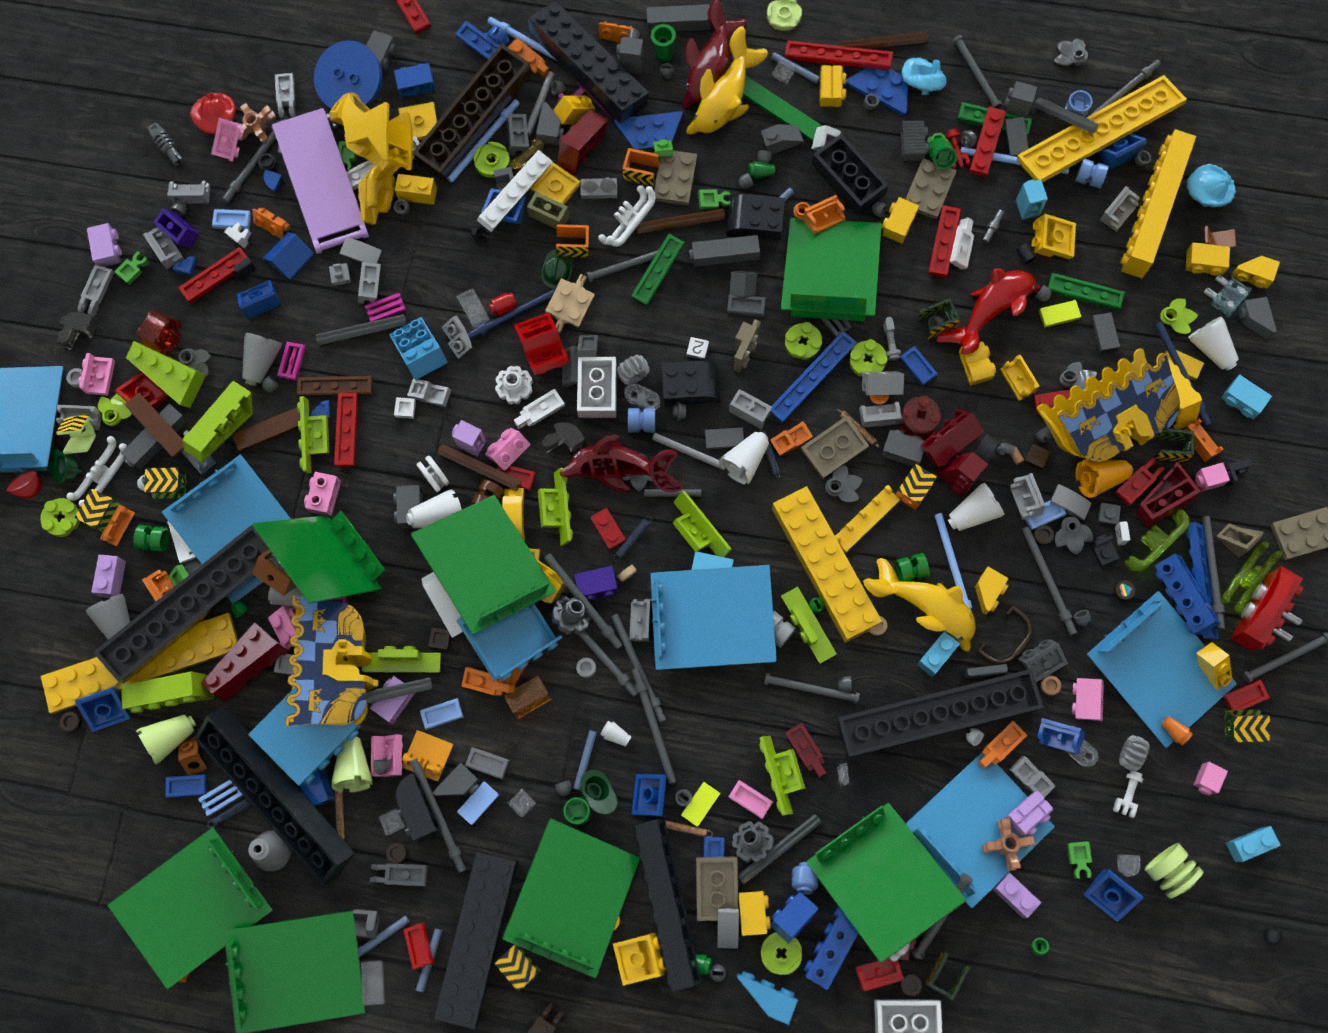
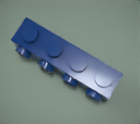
[1155,554,1221,635]
[803,906,858,990]

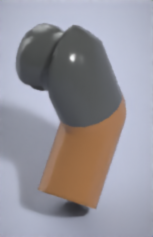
[997,442,1024,465]

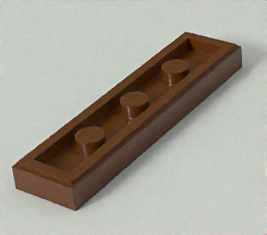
[297,376,373,397]
[125,393,184,458]
[232,407,300,452]

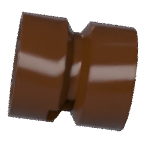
[470,479,505,505]

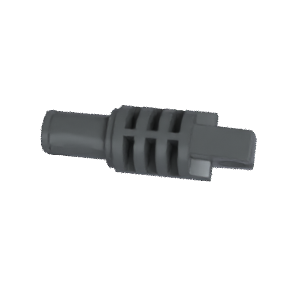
[147,123,184,166]

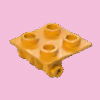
[402,730,454,782]

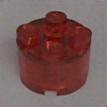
[136,311,182,354]
[900,396,941,439]

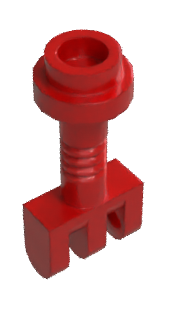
[945,129,970,170]

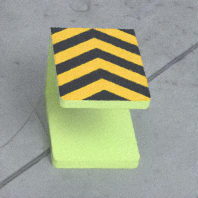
[56,415,96,454]

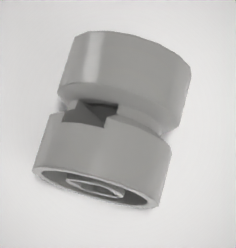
[773,611,796,648]

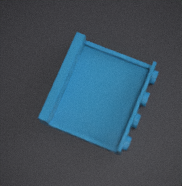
[456,604,562,681]
[248,687,361,786]

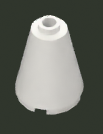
[1189,317,1239,371]
[719,432,769,484]
[948,483,1004,531]
[406,490,461,528]

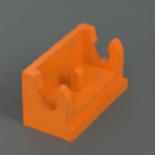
[804,195,846,235]
[1184,419,1223,462]
[142,570,174,601]

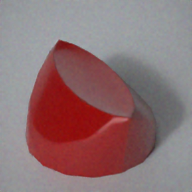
[7,470,42,499]

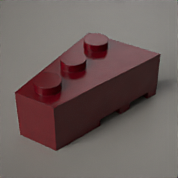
[557,110,608,176]
[920,409,984,467]
[934,452,988,497]
[1136,461,1201,528]

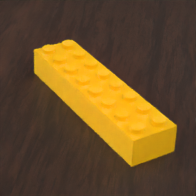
[1120,129,1196,278]
[772,486,882,643]

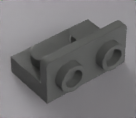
[1018,639,1068,682]

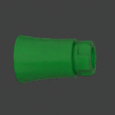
[651,24,676,63]

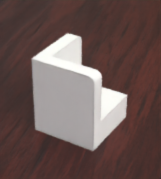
[812,125,841,151]

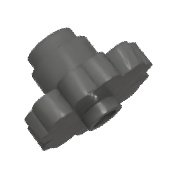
[551,597,591,634]
[732,821,774,863]

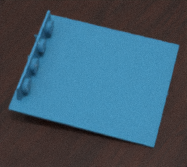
[0,366,64,472]
[162,455,291,603]
[651,565,777,670]
[1087,591,1237,748]
[906,753,1055,908]

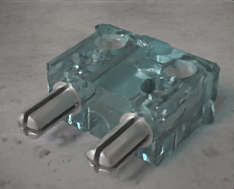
[1204,275,1251,317]

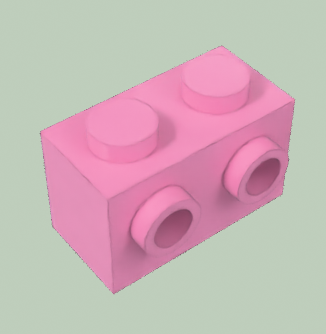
[304,472,341,517]
[1072,678,1104,721]

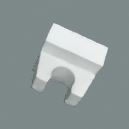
[225,223,251,248]

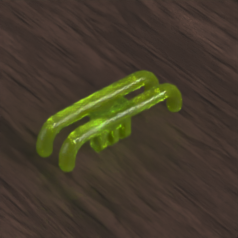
[1125,509,1189,572]
[1221,541,1282,614]

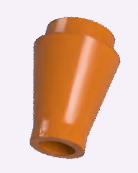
[1161,716,1192,745]

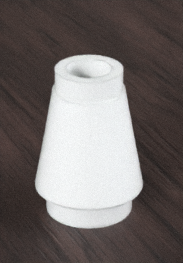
[600,721,631,747]

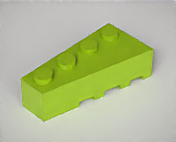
[126,341,206,408]
[182,381,253,462]
[121,672,214,713]

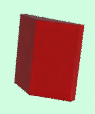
[115,372,169,410]

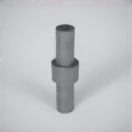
[982,210,1005,244]

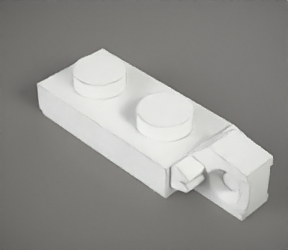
[950,218,974,270]
[514,389,565,429]

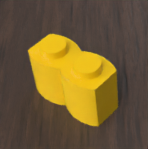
[959,341,996,385]

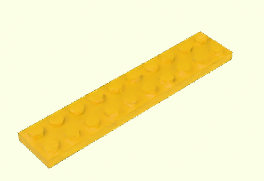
[1016,75,1187,182]
[41,613,238,714]

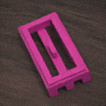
[365,293,406,322]
[277,342,306,381]

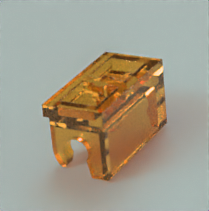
[504,676,552,719]

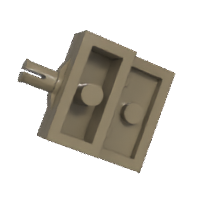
[734,320,761,373]

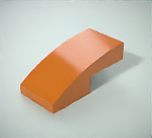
[770,421,814,456]

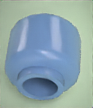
[792,862,818,894]

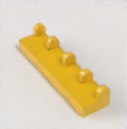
[835,485,900,553]

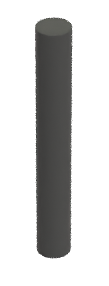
[644,489,701,497]

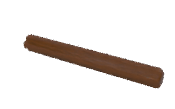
[840,32,928,49]
[636,209,725,234]
[438,444,522,490]

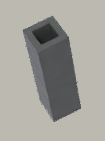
[647,4,711,33]
[689,235,760,267]
[121,404,188,470]

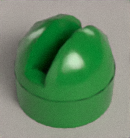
[809,597,825,614]
[231,601,248,618]
[1031,938,1049,956]

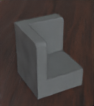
[493,167,514,190]
[730,271,757,297]
[353,909,380,939]

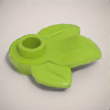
[1160,299,1198,334]
[98,394,132,426]

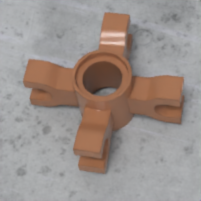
[240,103,277,143]
[982,818,1035,871]

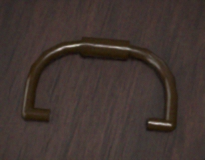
[977,605,1032,664]

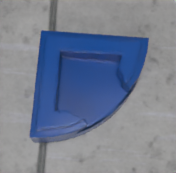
[264,170,283,193]
[173,257,197,276]
[310,400,330,420]

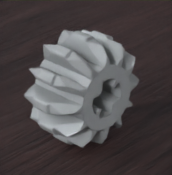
[617,355,650,385]
[1119,735,1149,771]

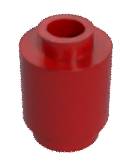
[488,293,517,317]

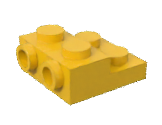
[1032,214,1076,259]
[613,933,667,985]

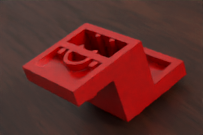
[514,313,570,375]

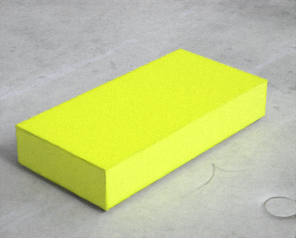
[1039,300,1081,328]
[681,782,720,827]

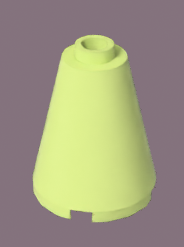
[136,714,196,764]
[331,737,373,792]

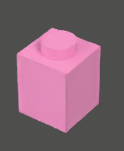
[1195,463,1230,492]
[1193,762,1228,796]

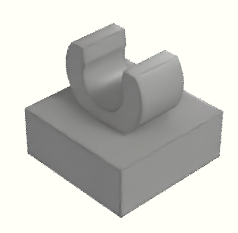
[329,263,351,286]

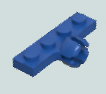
[455,21,509,60]

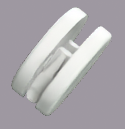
[416,455,449,492]

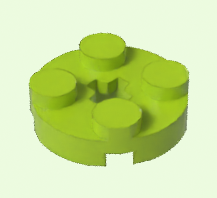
[474,142,510,178]
[785,322,822,360]
[849,339,887,377]
[41,498,81,537]
[760,933,802,975]

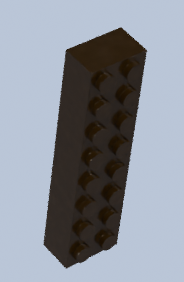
[412,43,533,181]

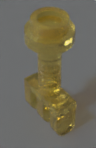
[509,138,544,169]

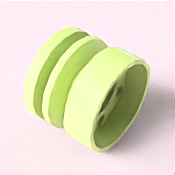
[1145,843,1203,898]

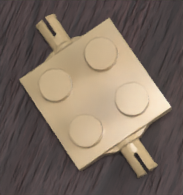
[545,274,595,333]

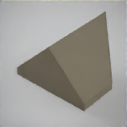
[1216,523,1263,558]

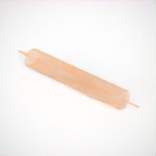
[837,409,879,447]
[335,791,345,838]
[665,820,712,837]

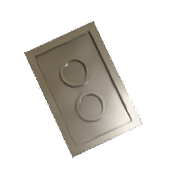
[654,151,697,206]
[905,158,957,220]
[800,416,869,479]
[1270,507,1328,560]
[696,857,738,921]

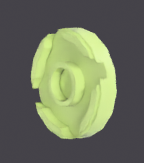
[767,0,802,31]

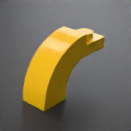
[502,488,525,541]

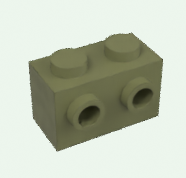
[527,192,570,229]

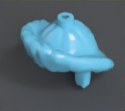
[902,58,947,95]
[1187,164,1236,207]

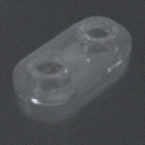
[625,383,660,410]
[1065,740,1098,767]

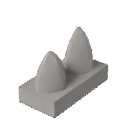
[581,177,617,199]

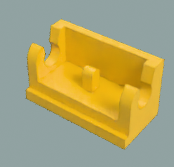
[1000,355,1039,401]

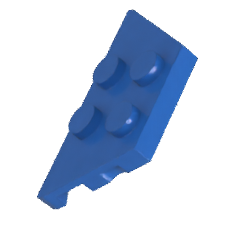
[845,68,908,117]
[614,111,683,152]

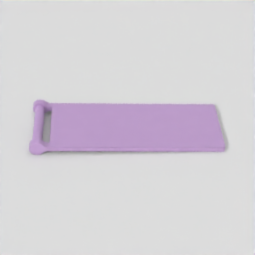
[272,108,369,254]

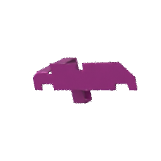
[557,83,612,119]

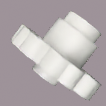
[495,366,533,404]

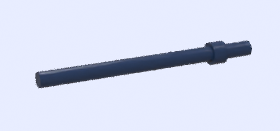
[467,288,556,340]
[1155,321,1212,426]

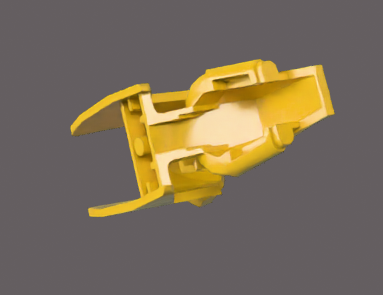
[329,93,413,225]

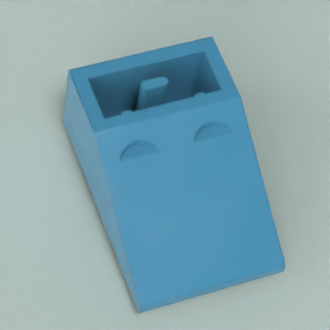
[389,317,448,380]
[737,971,798,1025]

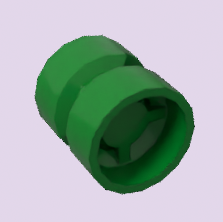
[928,137,957,170]
[133,524,170,552]
[895,553,930,582]
[564,797,592,826]

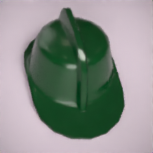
[541,249,573,289]
[48,449,82,484]
[580,770,617,815]

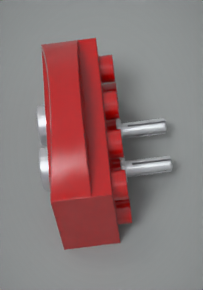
[1230,566,1303,651]

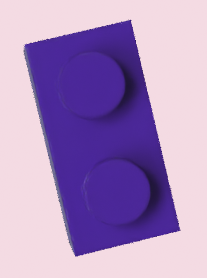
[153,208,200,248]
[574,566,618,602]

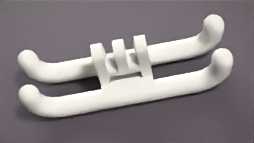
[598,185,656,247]
[66,436,127,507]

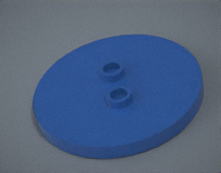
[314,41,382,109]

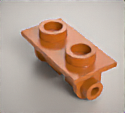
[598,21,635,43]
[253,208,290,239]
[100,505,135,546]

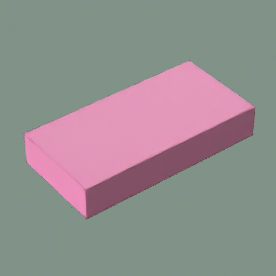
[728,780,773,819]

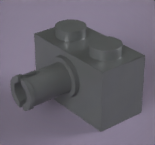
[616,29,644,74]

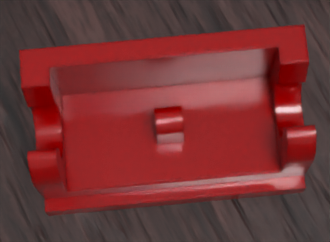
[855,957,904,991]

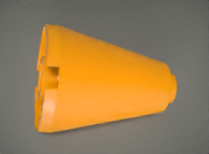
[1076,459,1133,498]

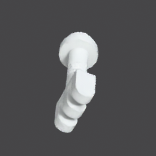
[1113,770,1143,818]

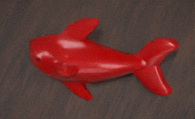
[937,268,1041,355]

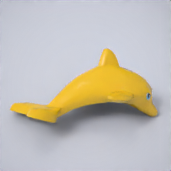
[686,26,768,135]
[863,558,976,652]

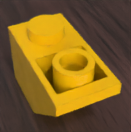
[553,96,596,125]
[1231,256,1280,289]
[975,567,1008,615]
[1196,642,1232,691]

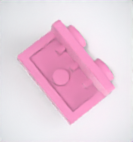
[211,118,244,162]
[78,353,115,396]
[485,428,530,470]
[268,606,297,650]
[371,734,403,777]

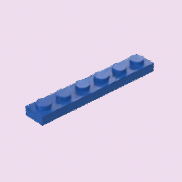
[770,331,857,423]
[1187,522,1219,640]

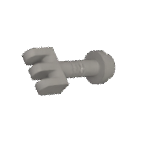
[883,317,901,361]

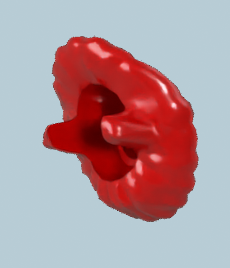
[190,93,236,134]

